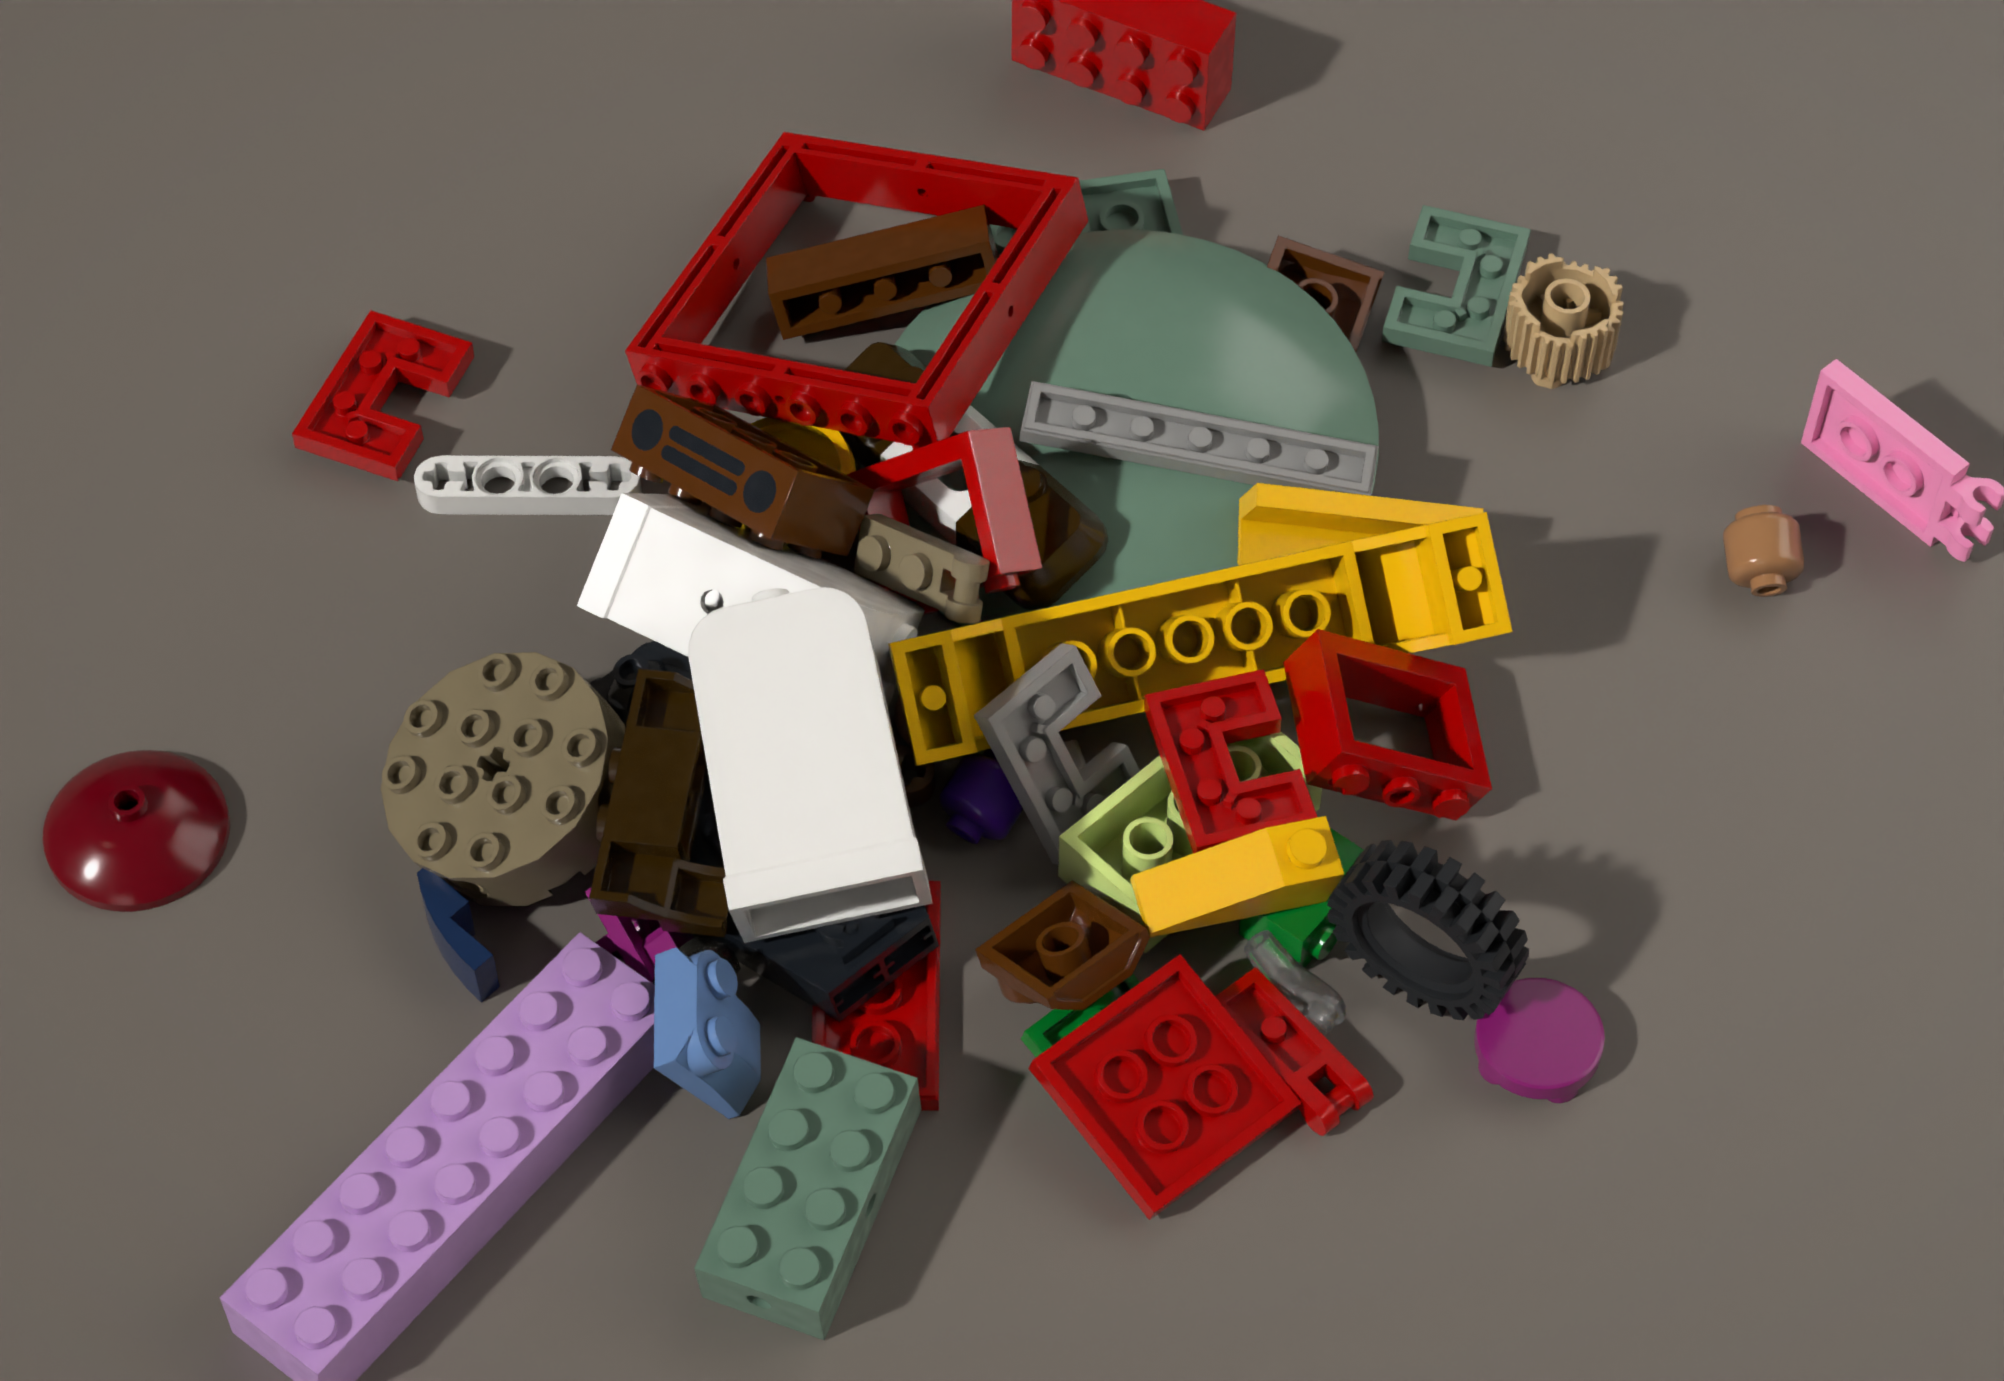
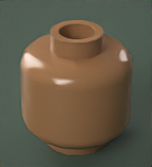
[1723,505,1804,597]

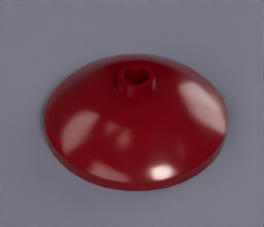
[43,750,230,912]

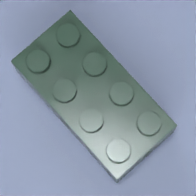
[694,1037,921,1341]

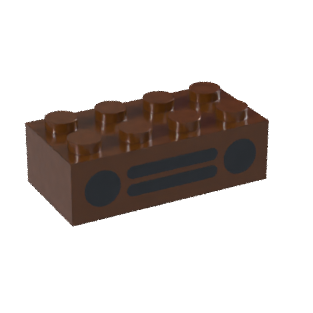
[611,384,875,559]

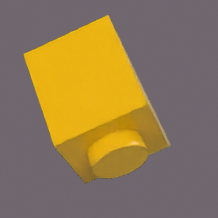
[1130,816,1344,937]

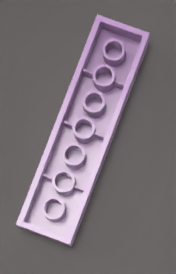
[220,932,655,1381]

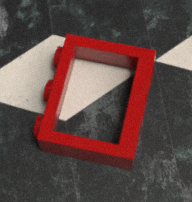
[847,427,1042,616]
[1283,629,1492,821]

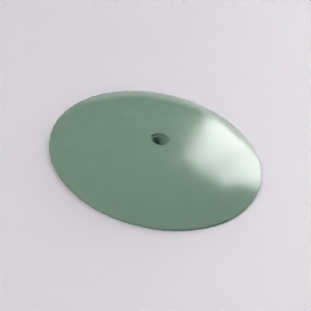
[860,230,1379,627]

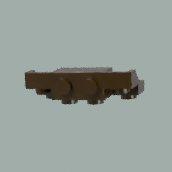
[589,669,730,937]

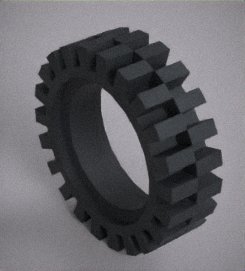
[1327,840,1529,1020]

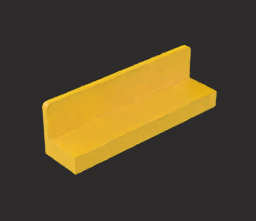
[1237,483,1483,565]

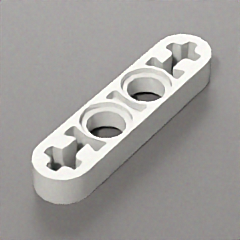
[414,455,642,515]

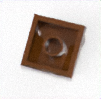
[1267,235,1385,352]
[975,880,1150,1010]

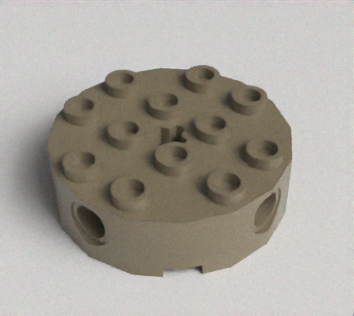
[381,652,625,906]

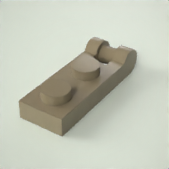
[853,514,990,624]

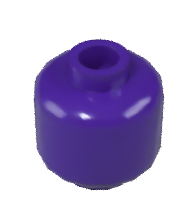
[939,749,1024,844]

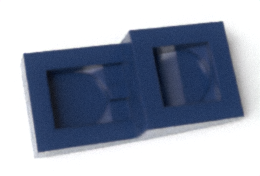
[417,868,500,1003]

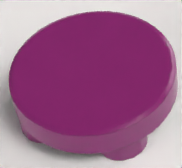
[1474,978,1605,1104]

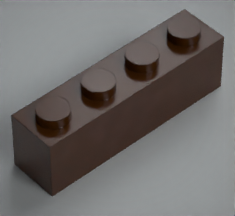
[766,205,998,340]

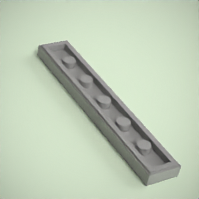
[1019,381,1379,496]

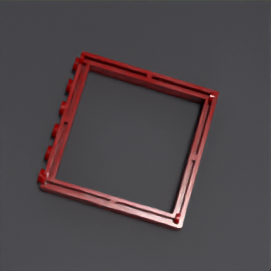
[625,132,1089,450]

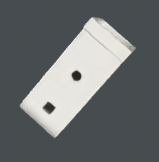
[577,493,924,707]
[688,587,933,943]

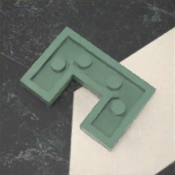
[1382,205,1531,367]

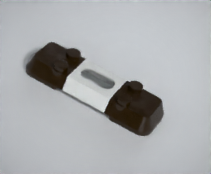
[839,342,1108,610]

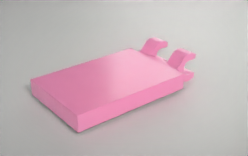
[1801,359,2004,562]

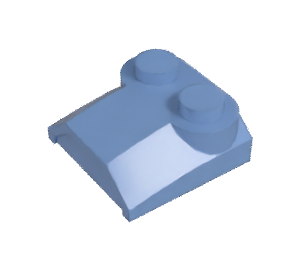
[654,947,761,1119]

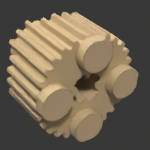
[1503,253,1623,389]

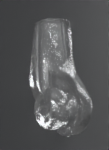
[1244,930,1347,1035]

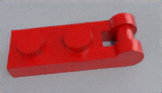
[1215,967,1374,1136]

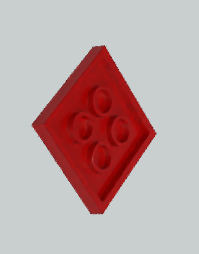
[1028,954,1302,1220]

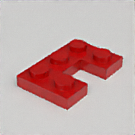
[292,310,475,481]
[1144,669,1318,853]

